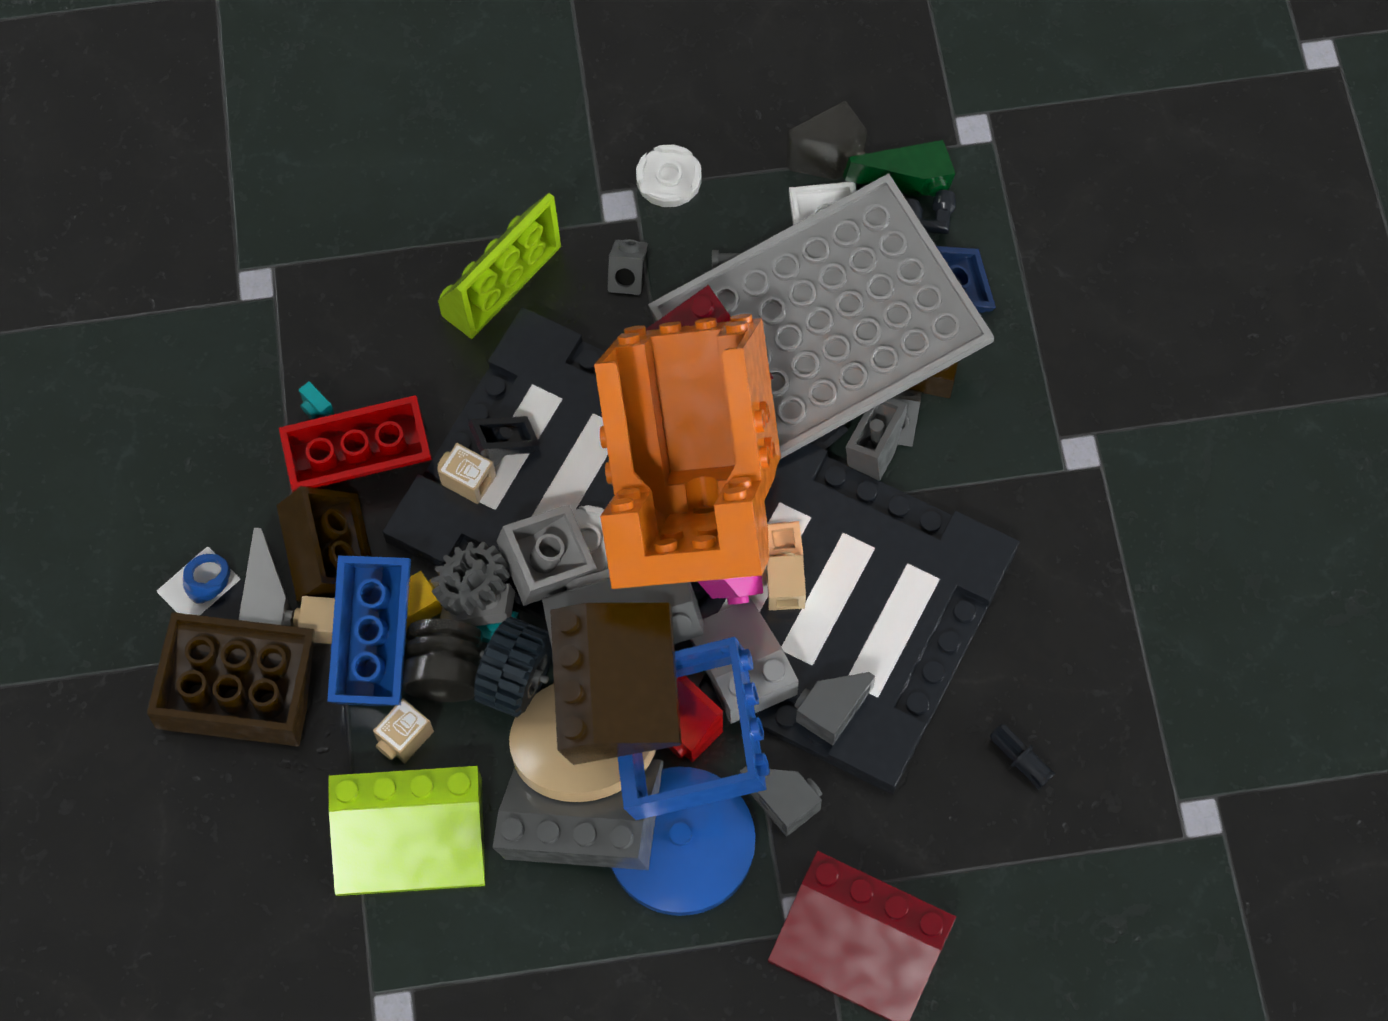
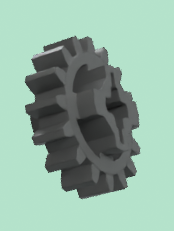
[431,542,510,615]

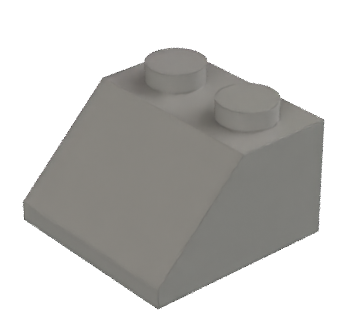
[497,505,597,606]

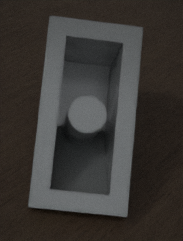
[846,398,908,481]
[794,672,875,745]
[740,766,822,837]

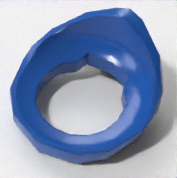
[182,554,231,604]

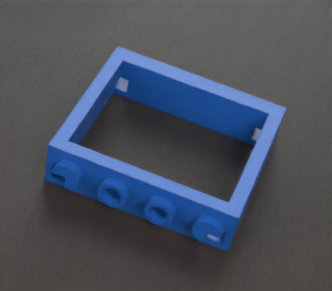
[618,637,770,820]

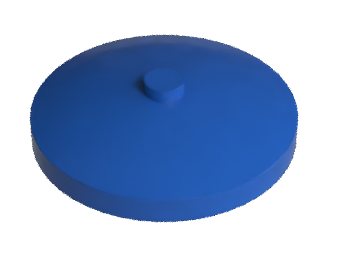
[612,767,755,916]

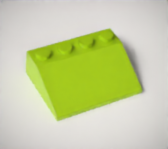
[438,193,561,339]
[329,766,485,896]

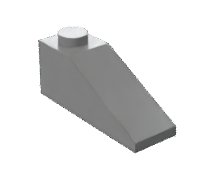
[239,528,295,627]

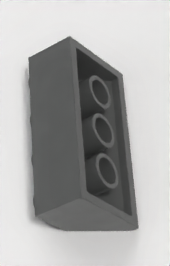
[542,578,704,646]

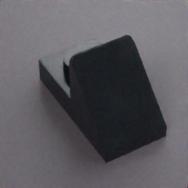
[467,416,540,467]

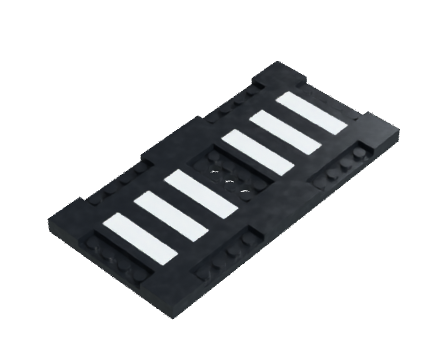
[382,307,1020,795]

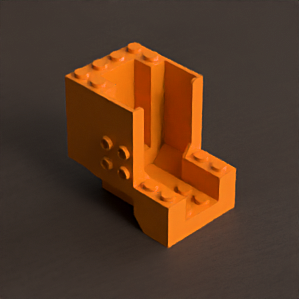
[594,314,781,589]

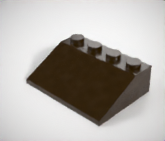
[550,603,682,765]
[147,612,315,746]

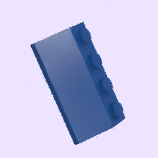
[327,555,411,706]

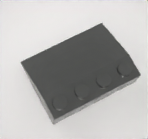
[493,759,663,870]

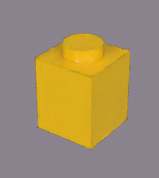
[406,571,442,633]

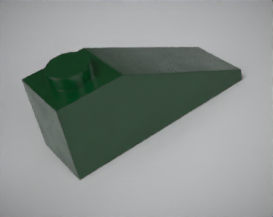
[843,140,956,197]

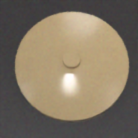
[509,684,656,802]

